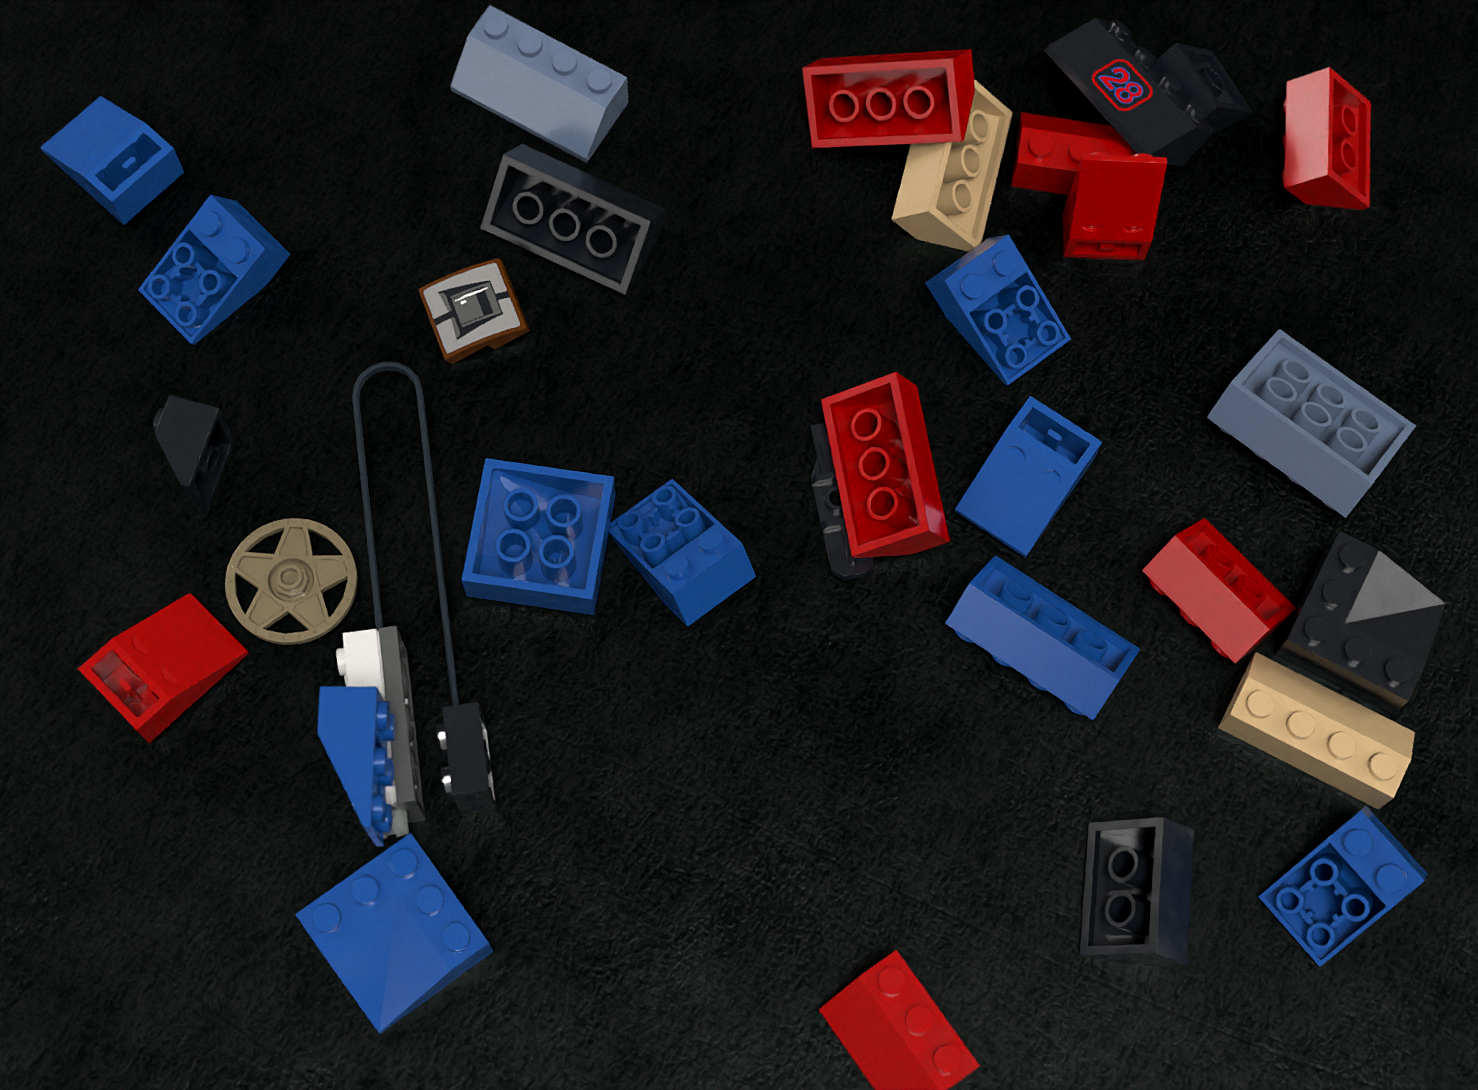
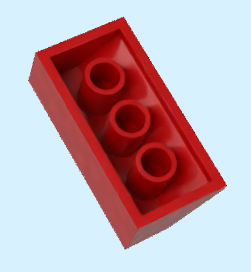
[802,49,975,148]
[821,372,950,558]

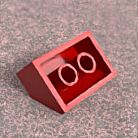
[1282,67,1371,210]
[1011,113,1137,195]
[1142,518,1297,663]
[819,950,980,1090]

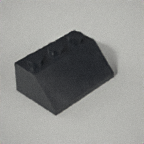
[1080,817,1194,965]

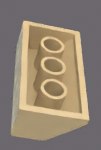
[892,79,1013,251]
[1218,652,1415,809]

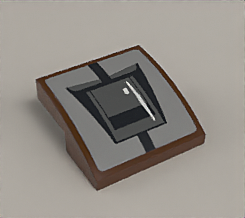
[418,258,530,364]

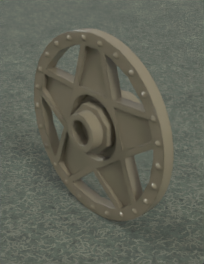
[225,518,358,645]

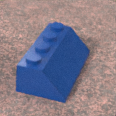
[945,555,1140,720]

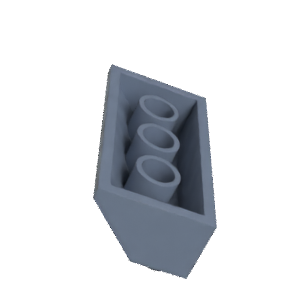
[451,5,628,163]

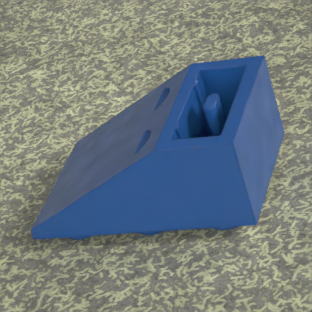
[40,96,184,225]
[138,195,290,344]
[926,234,1071,385]
[955,396,1102,558]
[609,479,756,627]
[317,686,396,846]
[1258,806,1428,967]

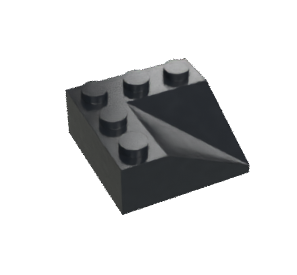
[1274,531,1446,715]

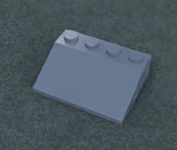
[1207,329,1416,518]

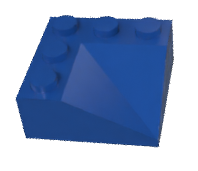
[462,458,616,615]
[295,833,493,1034]

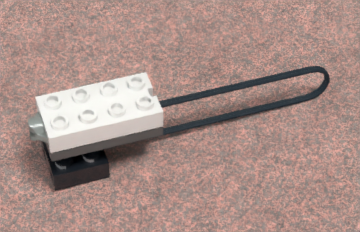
[337,362,496,839]

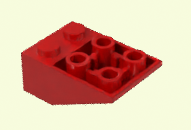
[1063,152,1167,260]
[78,593,249,743]

